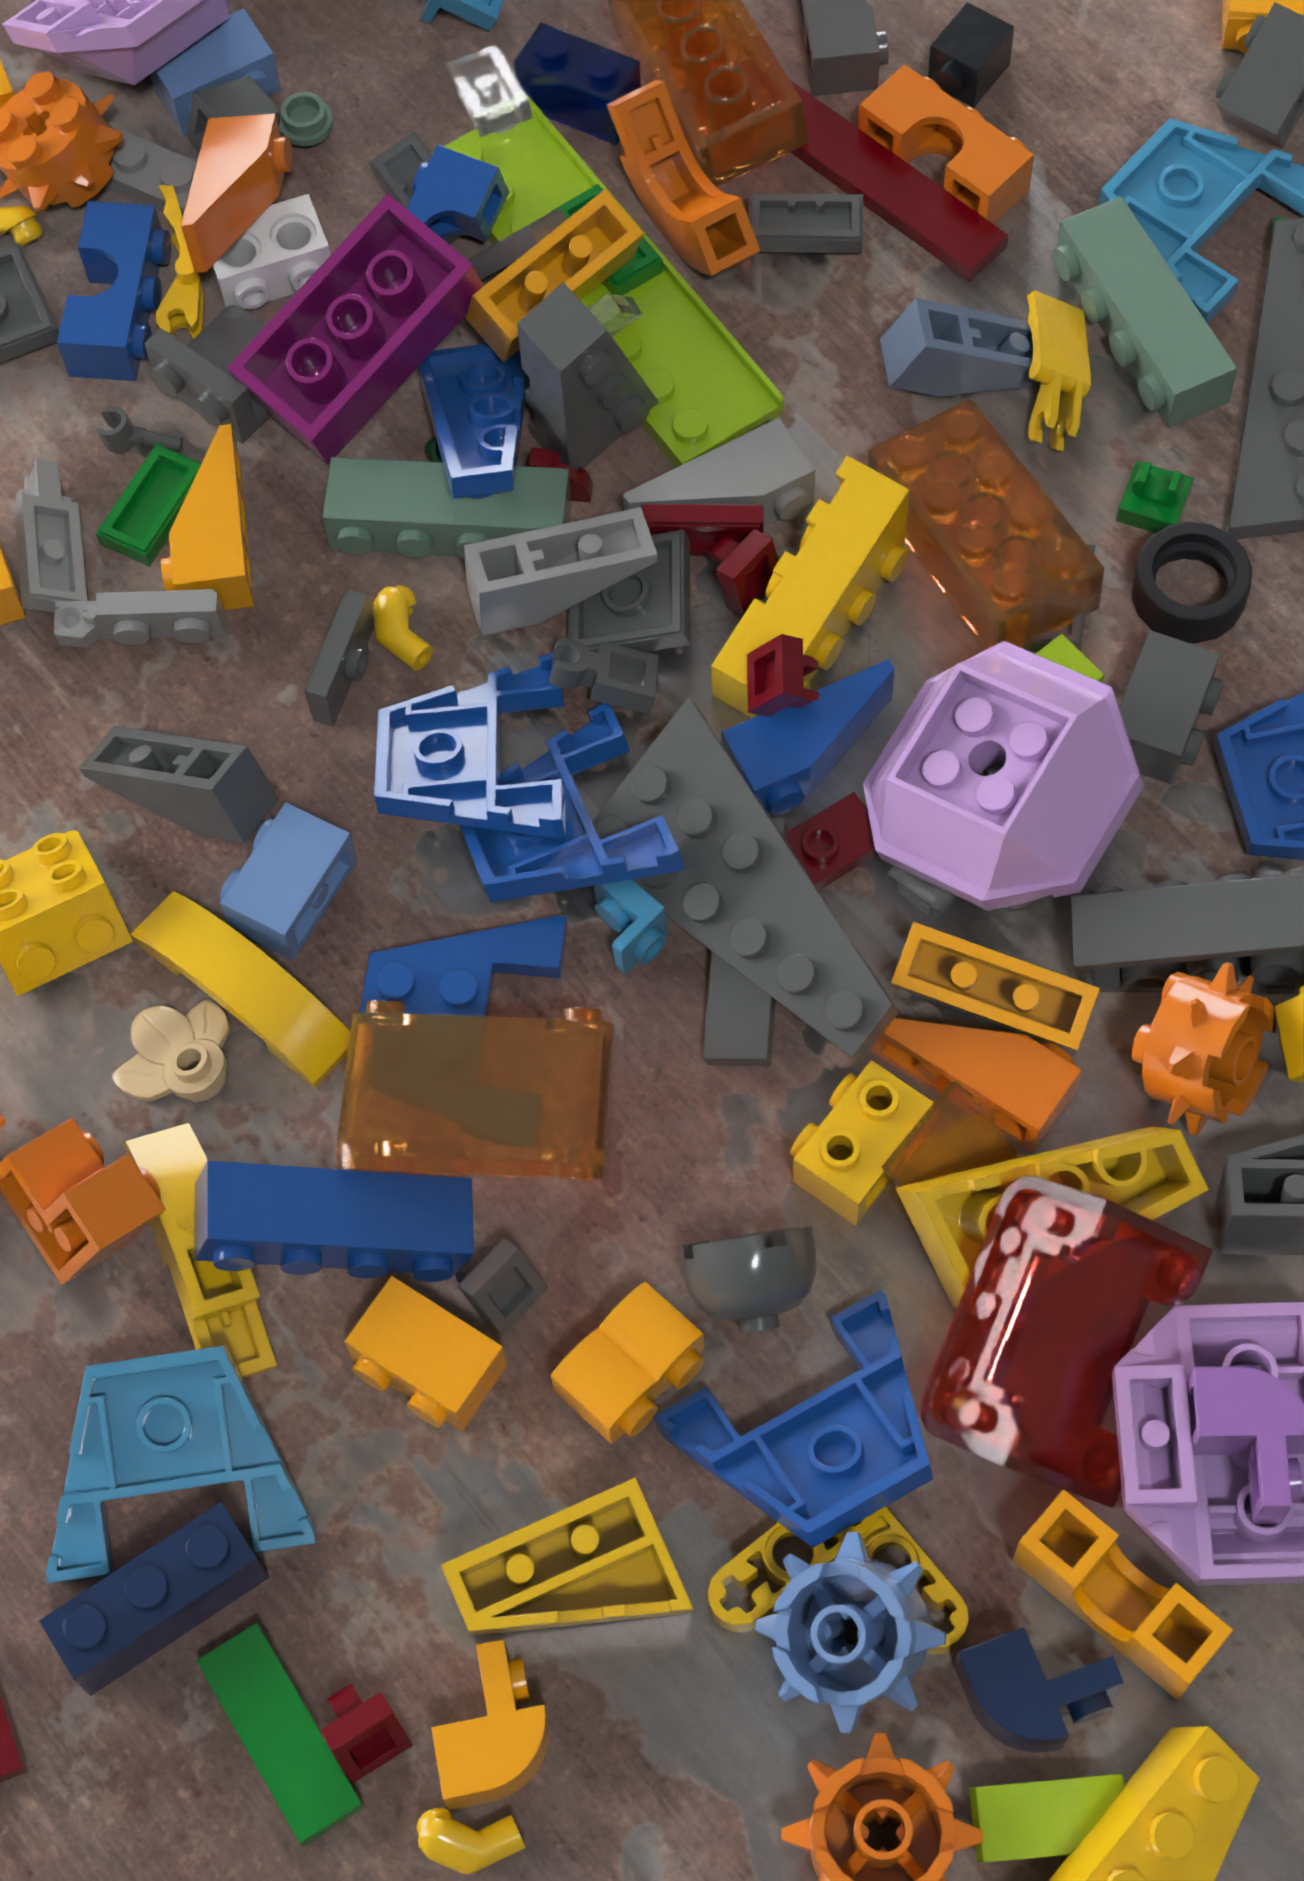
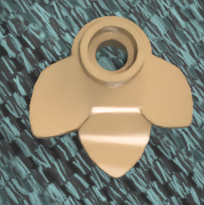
[112,999,230,1102]

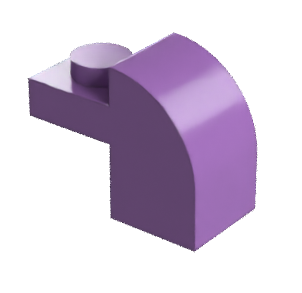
[1187,1367,1304,1524]

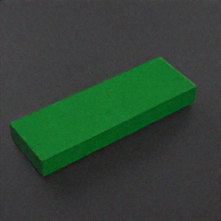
[196,1623,365,1847]

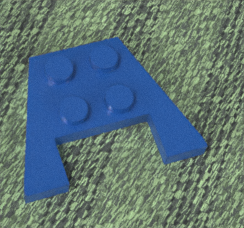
[374,652,565,838]
[1213,692,1304,860]
[460,703,685,903]
[350,916,568,1156]
[654,1289,933,1548]

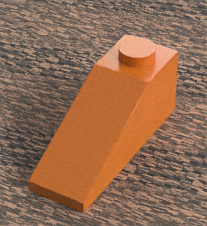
[181,114,293,273]
[870,1018,1082,1154]

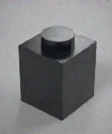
[928,2,1014,108]

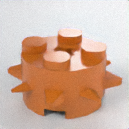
[0,71,123,212]
[1132,962,1276,1135]
[781,1733,983,1881]

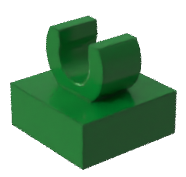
[1116,461,1194,533]

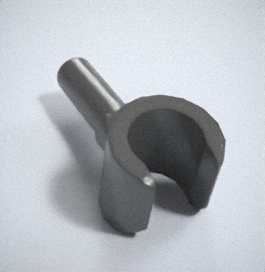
[96,406,183,454]

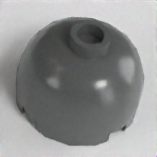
[679,1226,816,1333]

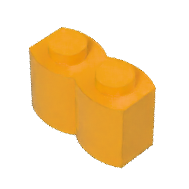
[550,1281,705,1444]

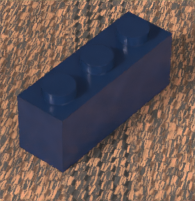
[39,1502,269,1696]

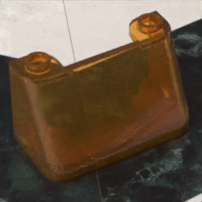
[335,1000,615,1183]

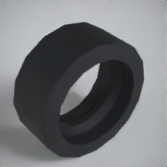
[1132,522,1252,644]

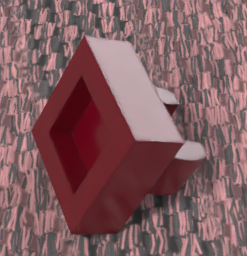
[707,529,779,616]
[747,634,819,717]
[319,1683,413,1784]

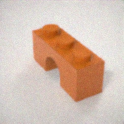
[858,64,1034,224]

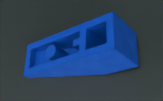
[721,659,895,815]

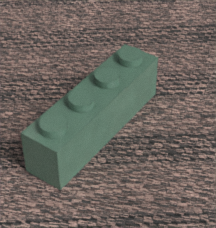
[1053,196,1238,428]
[322,457,572,559]

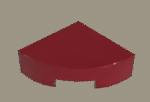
[528,447,593,503]

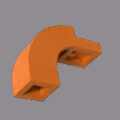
[607,80,761,276]

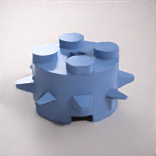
[755,1532,946,1733]

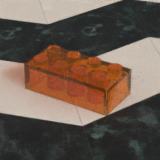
[608,0,809,187]
[868,398,1104,649]

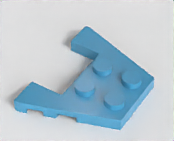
[1099,118,1304,324]
[46,1345,318,1583]

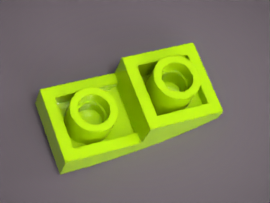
[969,1773,1125,1862]

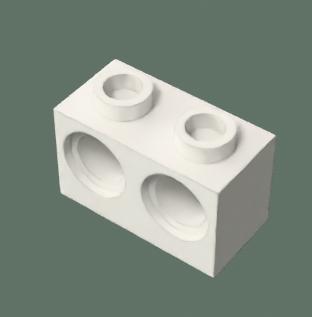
[210,194,330,309]

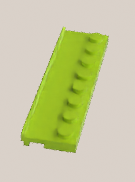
[431,95,784,468]

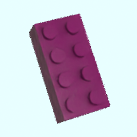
[227,193,483,464]

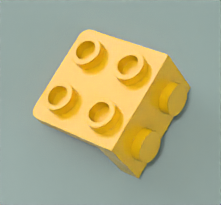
[0,830,133,997]

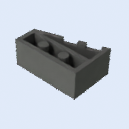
[517,282,659,471]
[1217,1134,1304,1255]

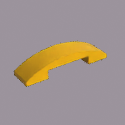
[130,891,355,1089]

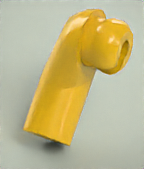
[0,205,43,247]
[373,585,434,671]
[416,1808,526,1874]

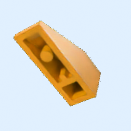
[161,424,254,610]

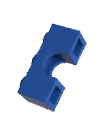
[406,145,509,242]
[57,201,171,381]

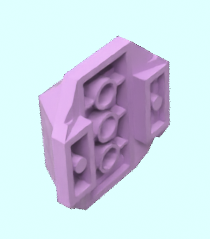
[2,0,230,85]
[863,641,1144,911]
[1112,1302,1304,1586]

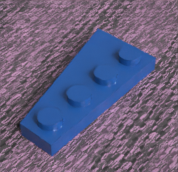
[417,343,529,499]

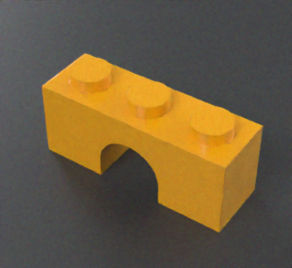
[1013,1489,1233,1701]

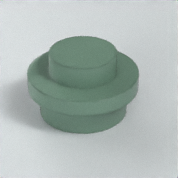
[278,92,334,146]

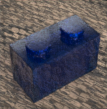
[514,22,641,145]

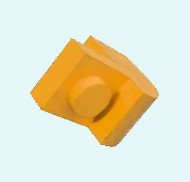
[431,1639,550,1811]

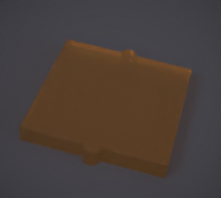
[881,1082,1021,1187]

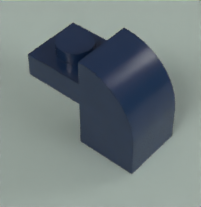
[954,1627,1124,1753]

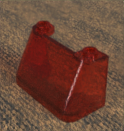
[921,1176,1213,1508]

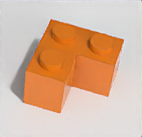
[0,1117,166,1285]

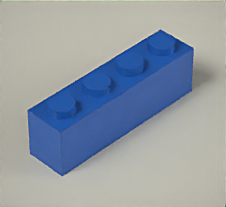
[194,1161,474,1282]

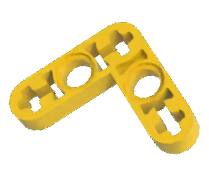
[708,1506,969,1655]

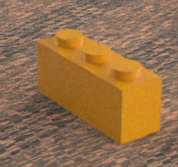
[465,189,644,363]
[891,922,1100,1053]

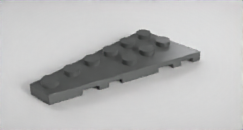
[1227,218,1304,539]
[592,697,899,1063]

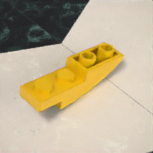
[124,1123,277,1379]

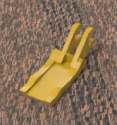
[156,185,206,340]
[1027,290,1091,452]

